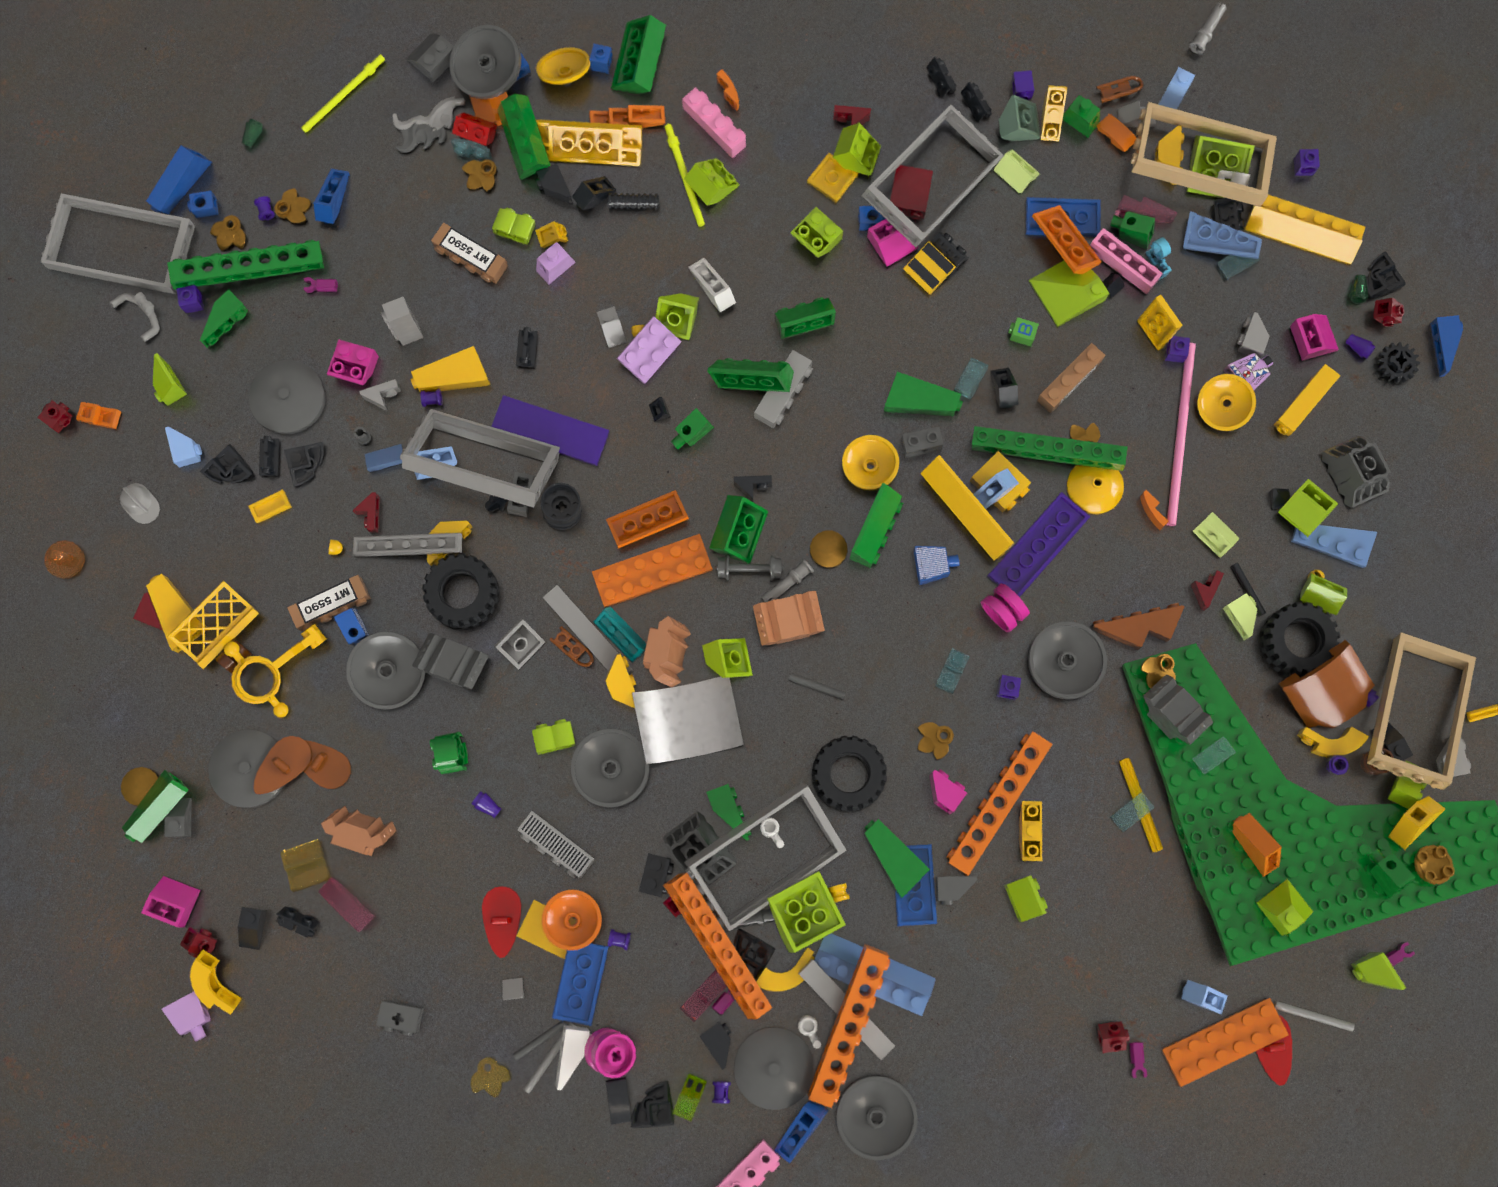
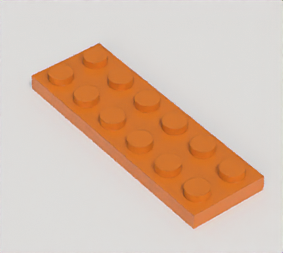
[592,534,713,608]
[1161,998,1289,1087]

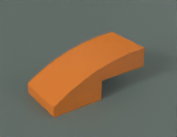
[717,69,739,111]
[1097,114,1137,152]
[76,402,121,429]
[1140,490,1169,530]

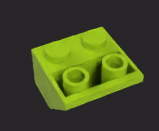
[833,123,881,175]
[684,158,739,206]
[791,207,843,258]
[1278,479,1338,537]
[1004,876,1048,922]

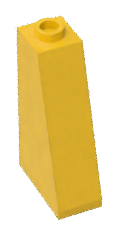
[410,346,490,392]
[1274,364,1341,437]
[146,574,207,653]

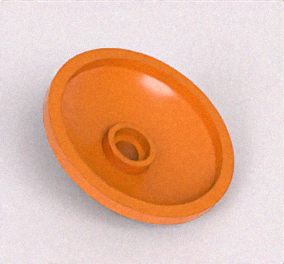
[542,890,602,951]

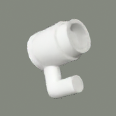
[1217,170,1251,186]
[760,818,784,848]
[798,1015,821,1049]

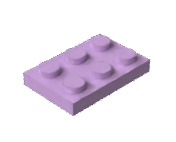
[616,316,681,384]

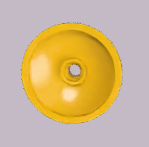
[536,48,591,85]
[1198,374,1256,431]
[842,435,899,490]
[1067,465,1124,514]

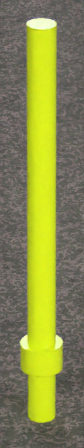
[301,54,385,133]
[665,124,705,227]

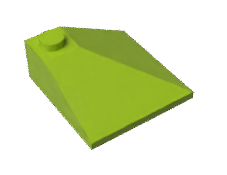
[1187,135,1255,198]
[1029,261,1109,327]
[767,871,846,953]

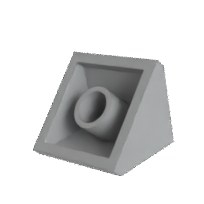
[494,618,545,670]

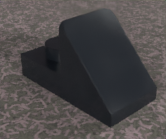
[733,475,772,502]

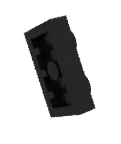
[1214,198,1245,231]
[930,232,968,274]
[638,853,674,898]

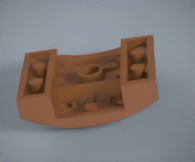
[1279,640,1375,728]

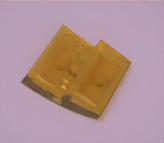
[280,839,331,892]

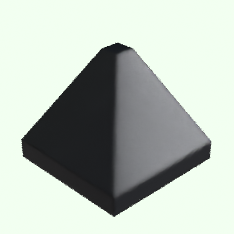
[1270,488,1290,510]

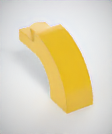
[1297,727,1369,757]
[756,947,815,991]
[190,950,242,1015]

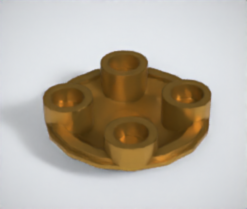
[810,530,847,567]
[121,767,158,806]
[1414,845,1455,884]

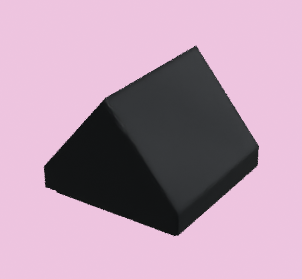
[1102,273,1125,299]
[649,397,671,422]

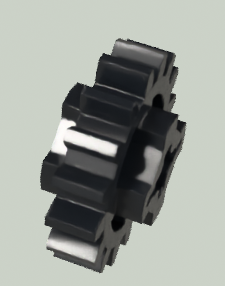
[1376,342,1420,383]

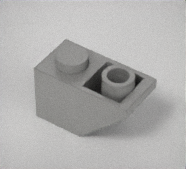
[1237,312,1270,358]
[1436,737,1471,777]

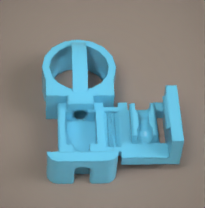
[1145,237,1172,280]

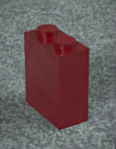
[890,165,933,220]

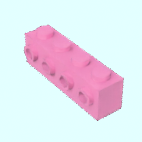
[682,87,746,158]
[1090,228,1163,294]
[716,1139,780,1187]

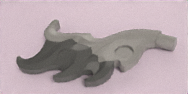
[392,96,465,153]

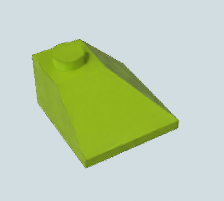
[655,293,699,340]
[153,353,187,406]
[702,638,753,678]
[1256,879,1313,936]
[1351,952,1406,990]

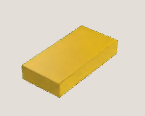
[248,489,292,524]

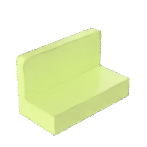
[994,150,1040,193]
[1193,512,1239,558]

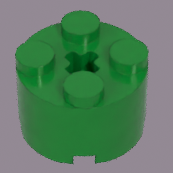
[430,732,468,774]

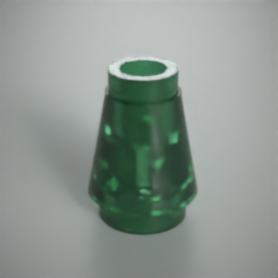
[241,118,264,148]
[1349,274,1369,304]

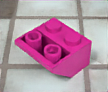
[867,219,918,267]
[1290,314,1339,361]
[327,340,379,385]
[929,769,967,815]
[141,876,200,928]

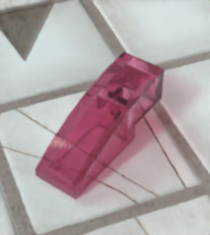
[1115,195,1178,224]
[318,877,375,932]
[680,970,727,1022]

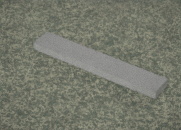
[353,533,462,557]
[543,585,633,674]
[798,959,895,1060]

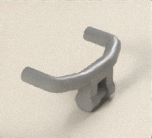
[110,292,160,342]

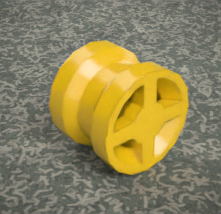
[828,883,850,903]

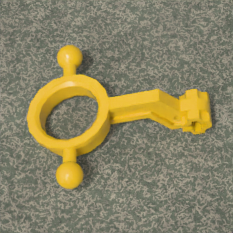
[224,624,327,718]

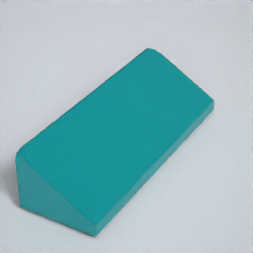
[593,607,647,663]

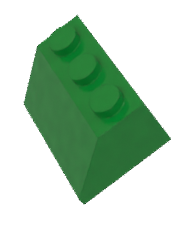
[775,297,836,339]
[709,495,768,564]

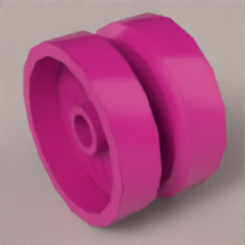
[980,583,1030,633]
[584,1028,636,1078]

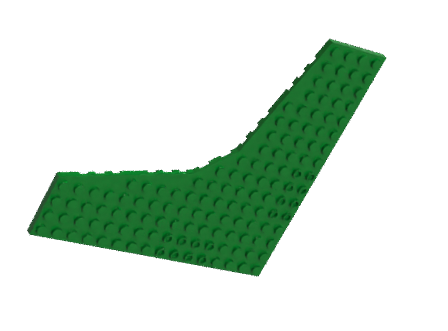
[1122,643,1498,966]

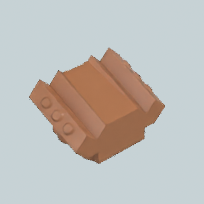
[753,591,825,646]
[643,616,691,688]
[321,806,397,856]

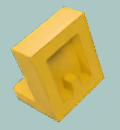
[536,221,568,248]

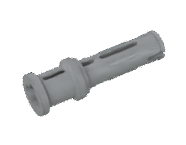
[1189,2,1227,54]
[761,558,814,602]

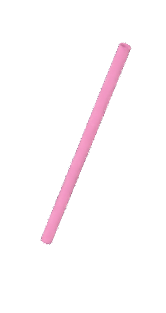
[1166,343,1196,526]

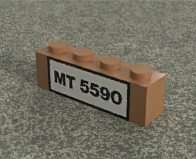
[431,223,508,284]
[1037,343,1106,414]
[287,575,371,631]

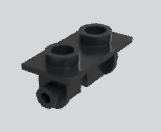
[926,56,956,98]
[960,82,992,122]
[516,327,538,367]
[259,436,279,476]
[485,479,508,512]
[276,906,320,938]

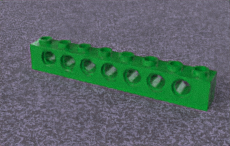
[167,240,324,290]
[972,426,1128,471]

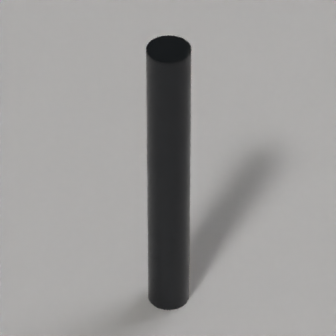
[1231,562,1266,616]

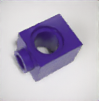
[1011,70,1034,100]
[1294,149,1320,176]
[176,285,204,313]
[1165,336,1190,363]
[996,675,1021,700]

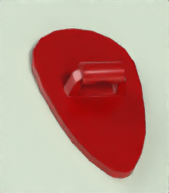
[482,886,522,958]
[1256,1015,1292,1086]

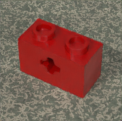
[452,112,497,146]

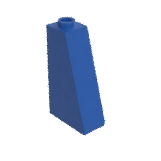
[146,145,212,214]

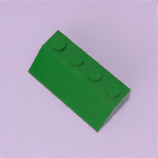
[611,15,666,95]
[497,94,550,180]
[707,358,794,392]
[850,483,904,568]

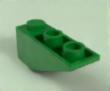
[200,289,249,348]
[706,784,751,841]

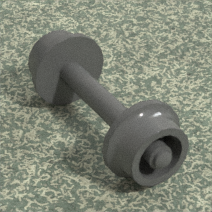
[714,555,785,581]

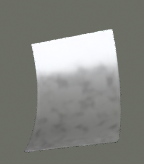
[632,676,744,764]

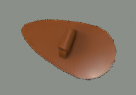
[253,736,311,795]
[303,740,351,789]

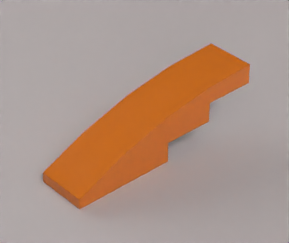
[589,105,665,128]

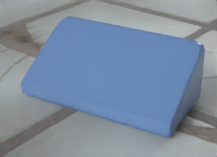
[365,444,403,472]

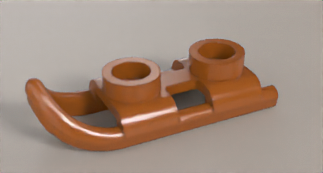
[1096,76,1144,103]
[550,626,594,667]

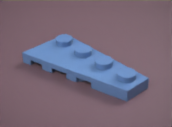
[1183,211,1262,259]
[1291,525,1377,568]

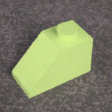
[1223,593,1257,640]

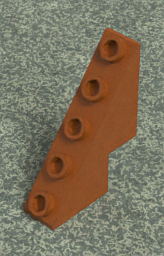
[1091,603,1185,650]

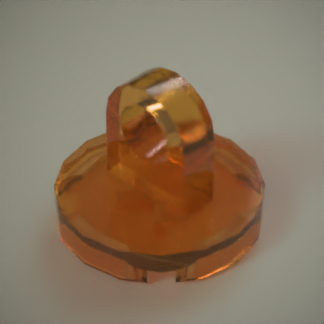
[44,540,84,579]

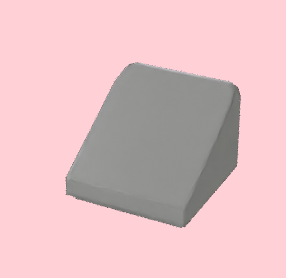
[502,978,524,1000]

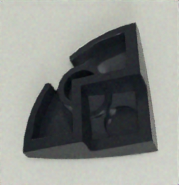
[1366,251,1406,298]
[284,442,324,487]
[200,444,253,483]
[734,929,776,981]
[631,1081,674,1128]

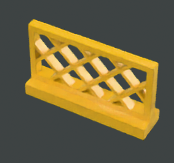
[168,580,259,669]

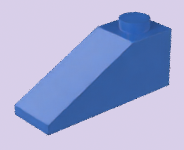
[314,169,349,224]
[1430,315,1463,377]
[774,1100,829,1163]

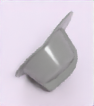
[120,483,160,524]

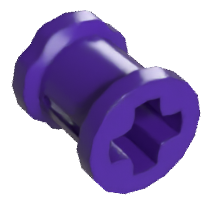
[254,196,275,221]
[420,389,442,407]
[608,929,631,950]
[712,1081,730,1103]

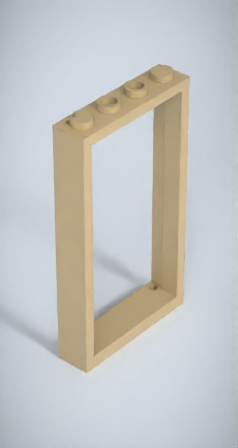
[1130,102,1277,207]
[1367,633,1476,790]

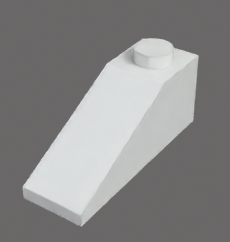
[689,258,736,312]
[555,1025,592,1090]

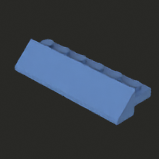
[814,933,936,1016]

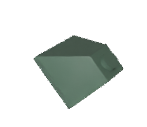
[999,95,1041,142]

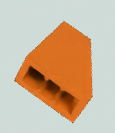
[1233,813,1281,877]

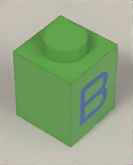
[1008,317,1039,347]

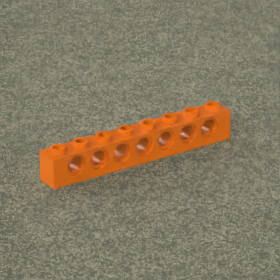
[946,731,1053,876]
[663,873,772,1019]
[807,944,890,1108]

